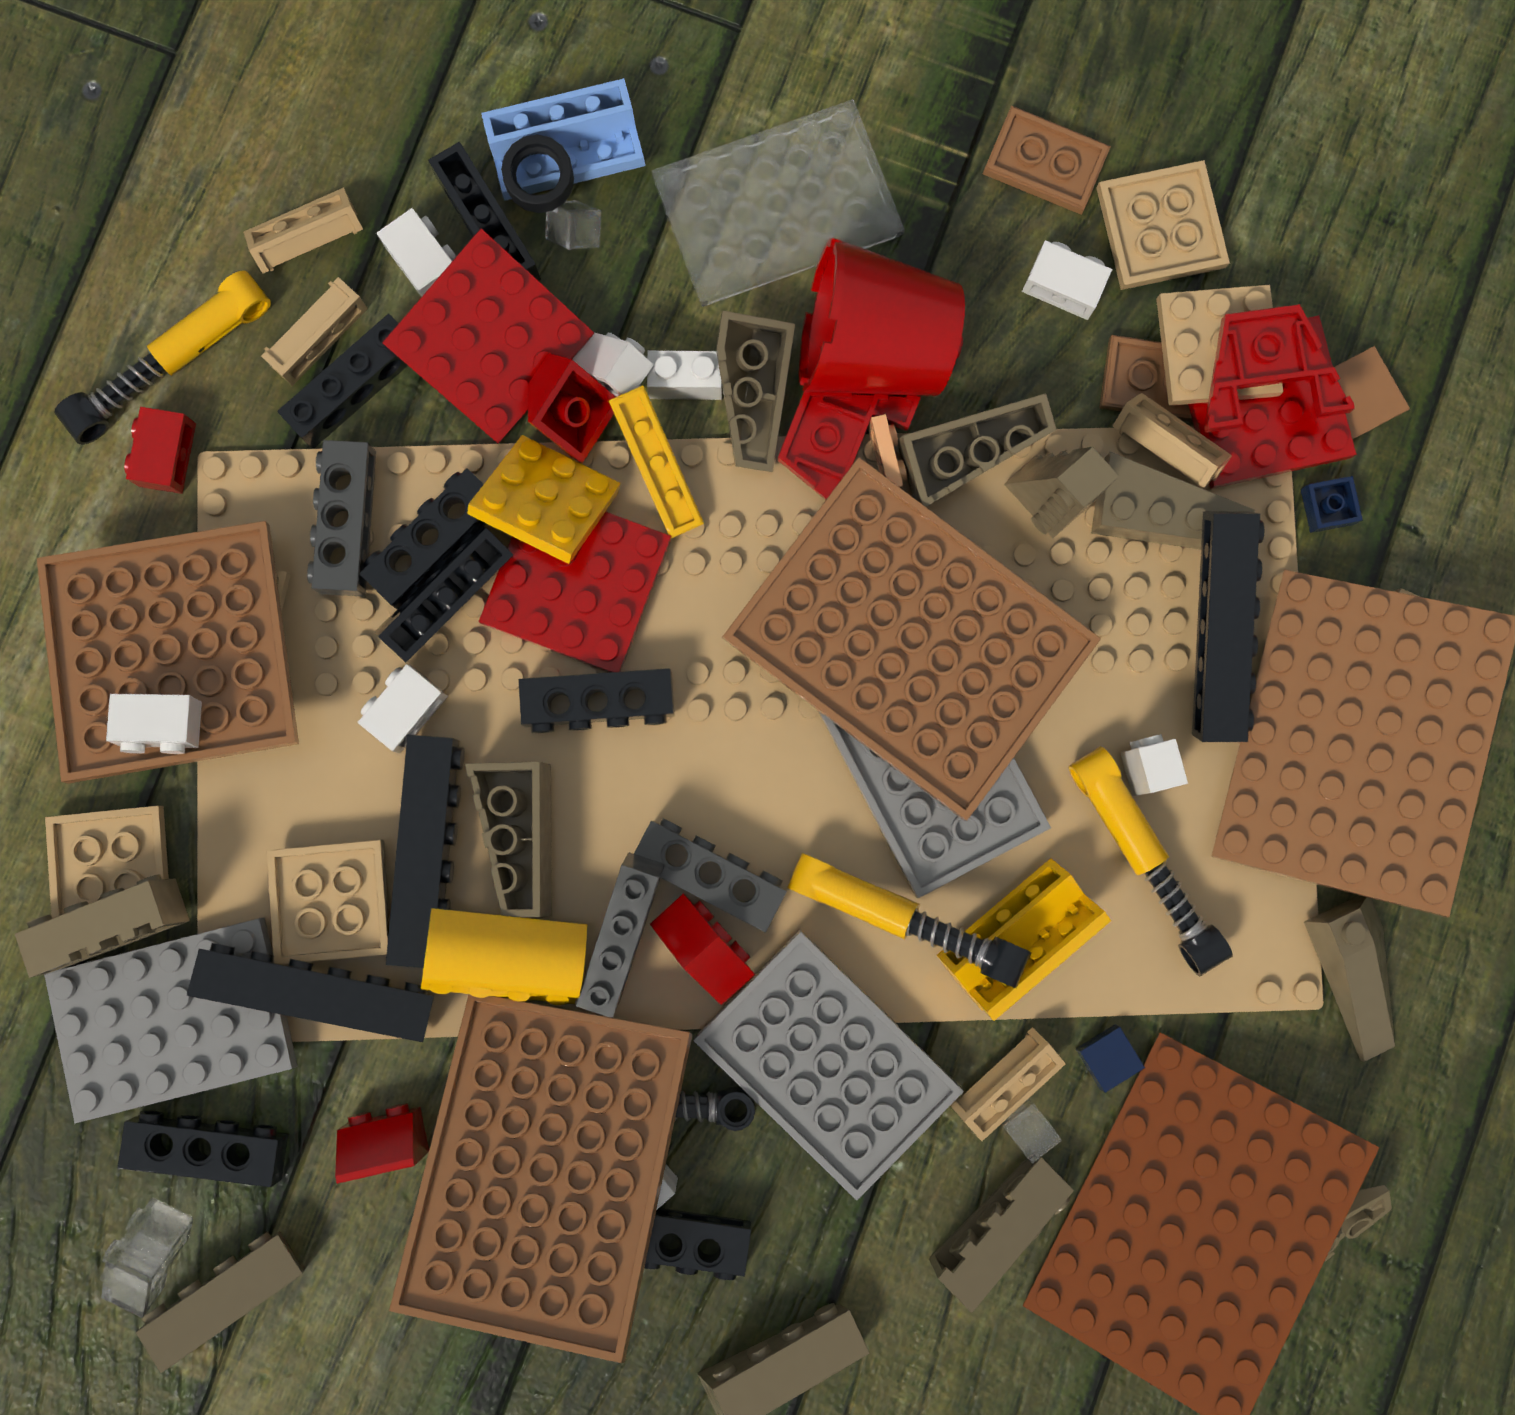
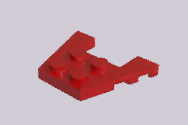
[1204,304,1355,433]
[778,391,921,500]

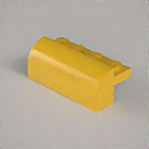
[936,858,1111,1021]
[421,908,587,1005]

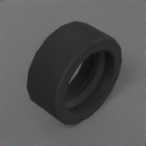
[501,134,574,213]

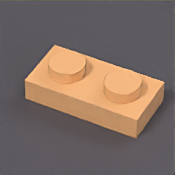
[868,414,907,489]

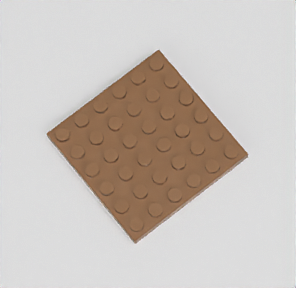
[37,521,299,784]

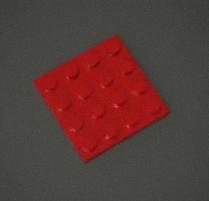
[382,228,594,443]
[1188,315,1357,489]
[478,512,671,673]

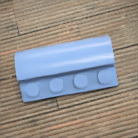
[481,78,645,201]

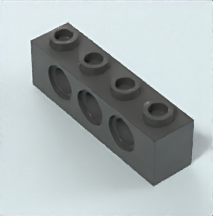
[307,440,376,597]
[634,818,787,933]
[576,852,665,1018]

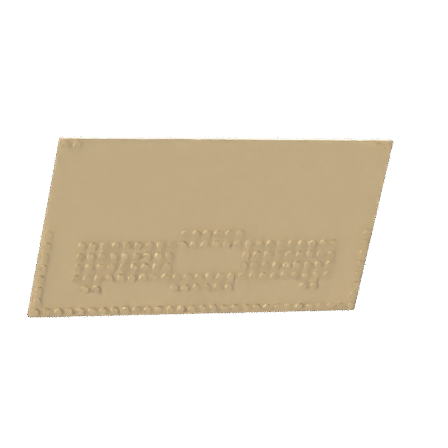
[197,425,1324,1042]

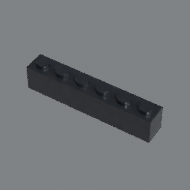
[1192,511,1265,742]
[386,735,464,968]
[186,943,434,1042]

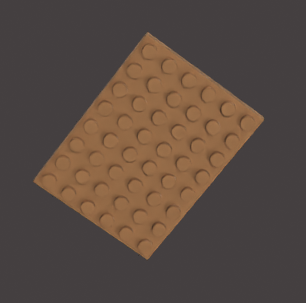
[722,457,1101,821]
[1212,570,1515,918]
[389,994,692,1363]

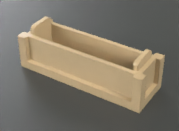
[244,187,363,274]
[261,277,368,386]
[1113,393,1232,489]
[950,1027,1065,1141]

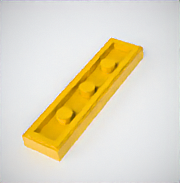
[608,385,704,539]

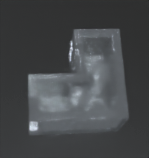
[100,1197,194,1318]

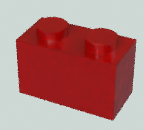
[124,407,196,494]

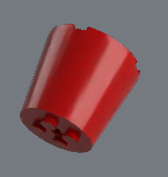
[799,238,965,396]

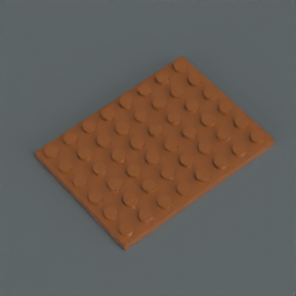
[1023,1033,1380,1415]

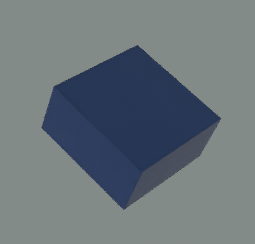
[1300,476,1363,533]
[1076,1025,1145,1093]

